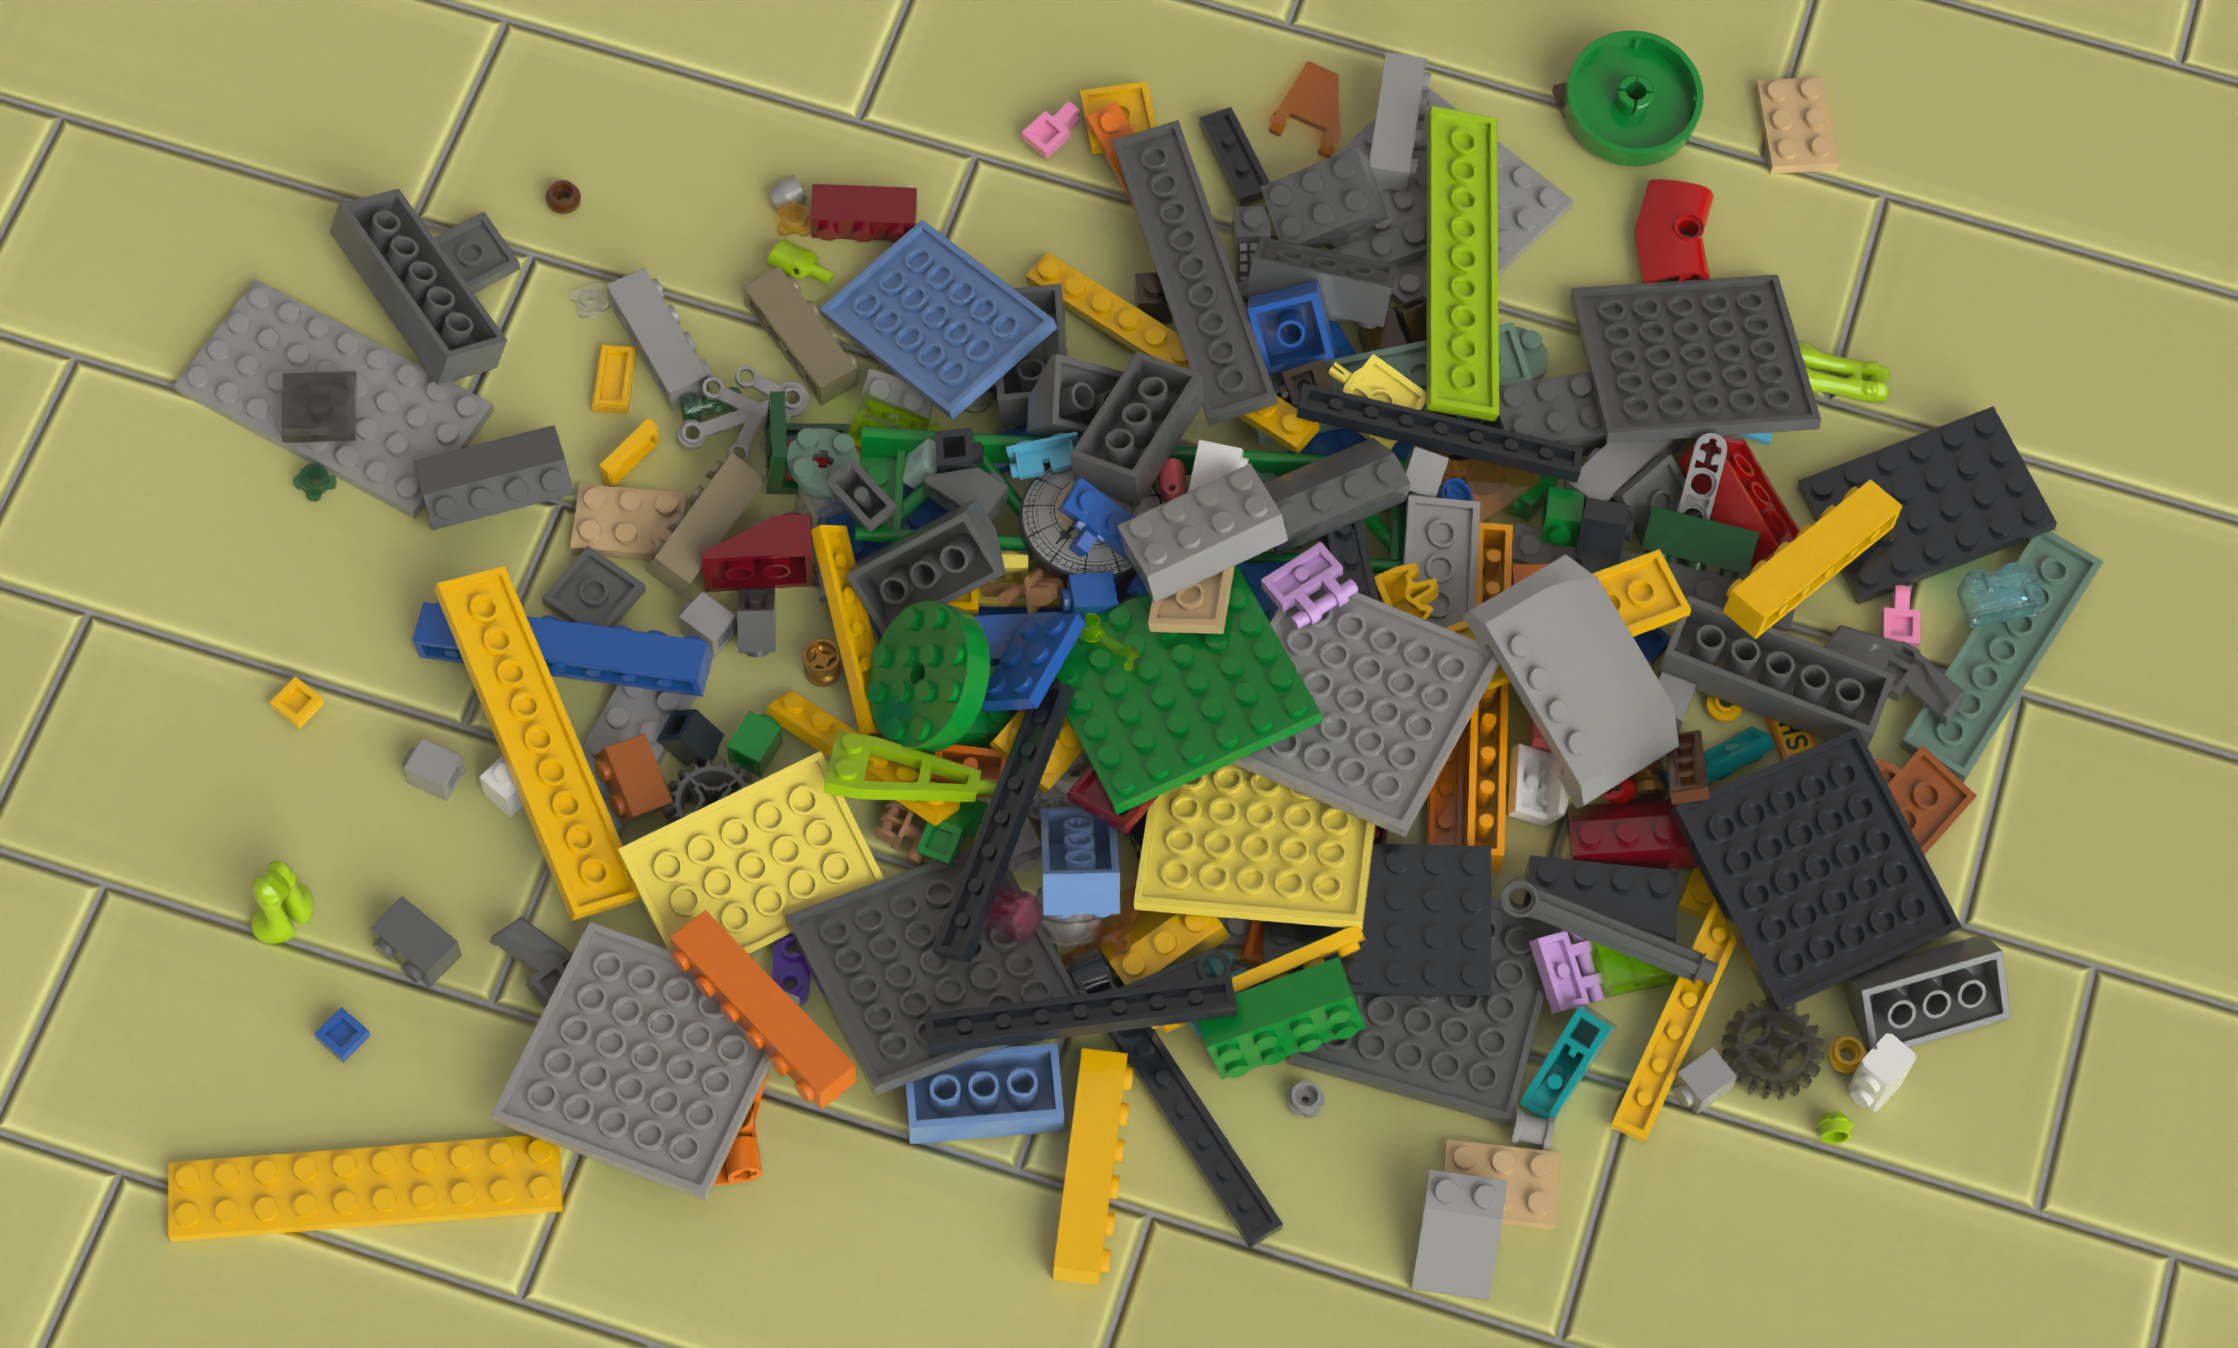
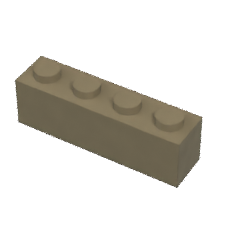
[743,266,859,406]
[645,453,766,595]

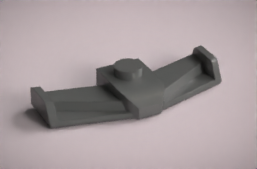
[1823,625,1966,726]
[490,917,573,1008]

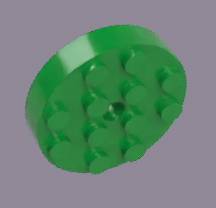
[1563,30,1704,166]
[866,601,990,753]

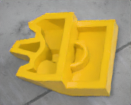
[1374,562,1439,621]

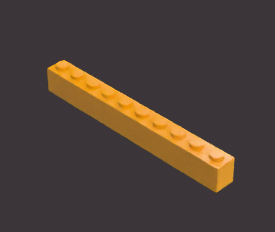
[1463,522,1513,874]

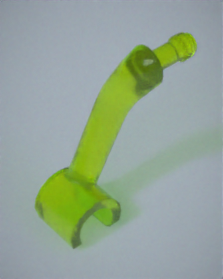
[1081,613,1140,672]

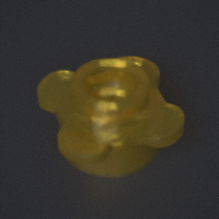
[777,202,811,237]

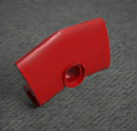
[1634,179,1714,283]

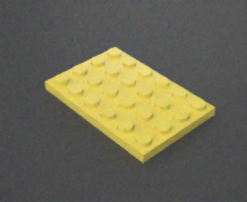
[617,751,884,954]

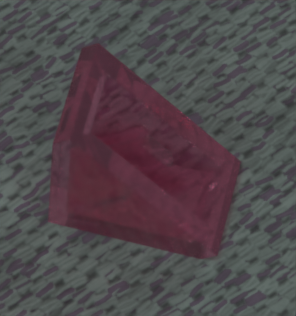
[986,887,1044,946]

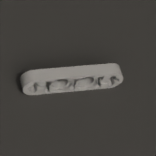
[1670,433,1727,565]

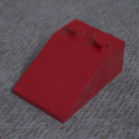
[701,512,814,593]

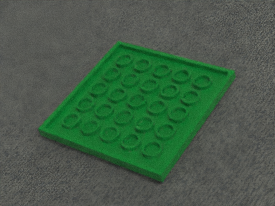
[1053,565,1323,815]

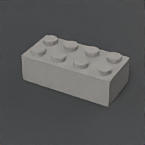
[1117,463,1288,603]

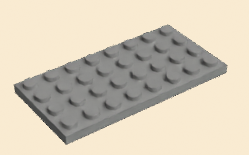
[174,279,494,519]

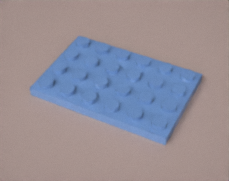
[819,220,1058,420]

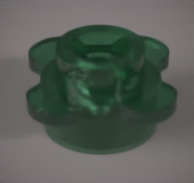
[293,462,337,502]

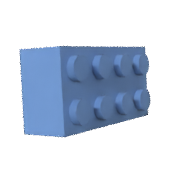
[1040,807,1120,918]
[905,1043,1064,1144]

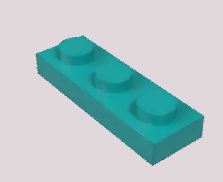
[1661,726,1775,790]

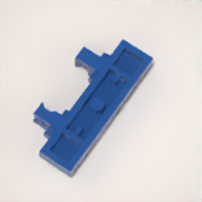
[1058,477,1148,598]

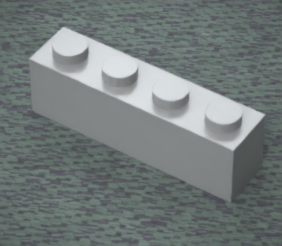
[1369,52,1431,192]
[606,268,712,411]
[1563,438,1685,515]

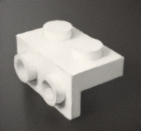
[1507,743,1568,827]

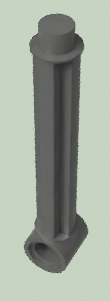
[1501,876,1719,985]

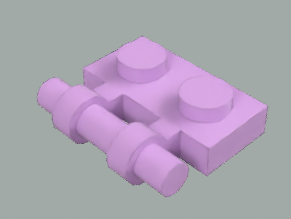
[1261,542,1358,630]
[1529,931,1605,1014]

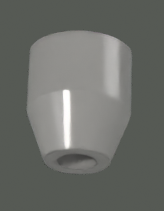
[768,175,806,209]

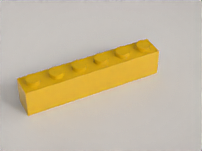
[1723,479,1903,639]
[1053,1048,1134,1285]

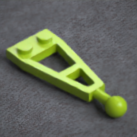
[823,730,998,802]

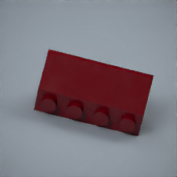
[1566,799,1698,869]

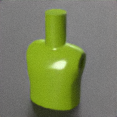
[767,239,835,285]

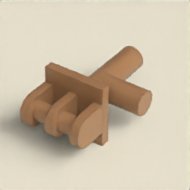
[982,568,1065,614]
[874,800,924,866]

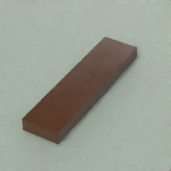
[1666,730,1710,805]

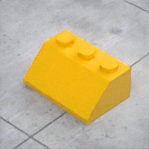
[1095,910,1230,985]

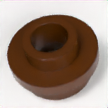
[546,180,581,214]

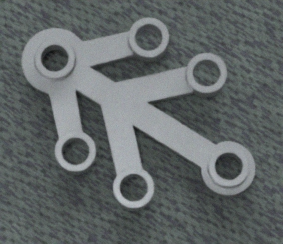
[676,365,809,462]

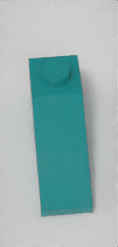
[1519,1005,1617,1119]

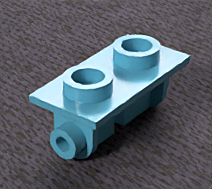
[1006,432,1079,480]

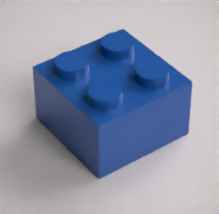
[1247,280,1335,374]

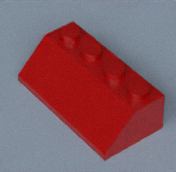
[1677,436,1800,569]

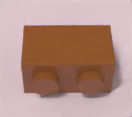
[594,733,673,825]

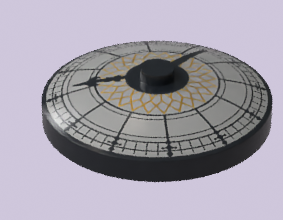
[1019,465,1163,584]

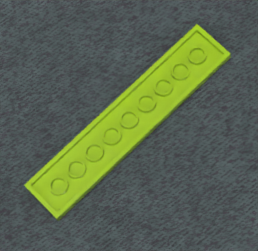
[1427,106,1499,422]

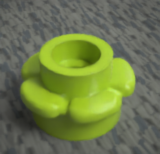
[1816,1111,1854,1144]

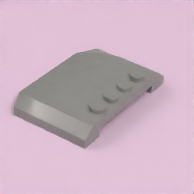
[1462,555,1679,808]

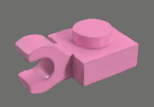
[1021,101,1080,160]
[1881,585,1920,648]

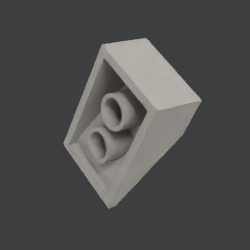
[1411,1169,1507,1300]

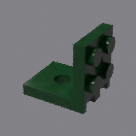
[764,391,851,494]

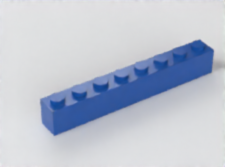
[412,602,713,697]

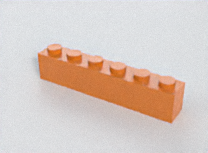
[670,910,857,1110]

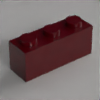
[810,184,917,243]

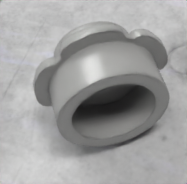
[1287,1081,1325,1118]

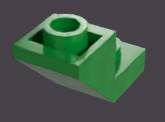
[915,799,989,867]

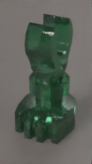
[680,387,742,423]

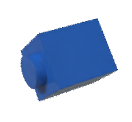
[1060,571,1118,620]

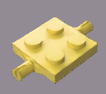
[1328,354,1427,450]

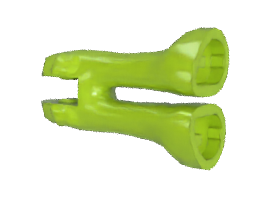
[1798,341,1890,403]
[250,860,314,944]

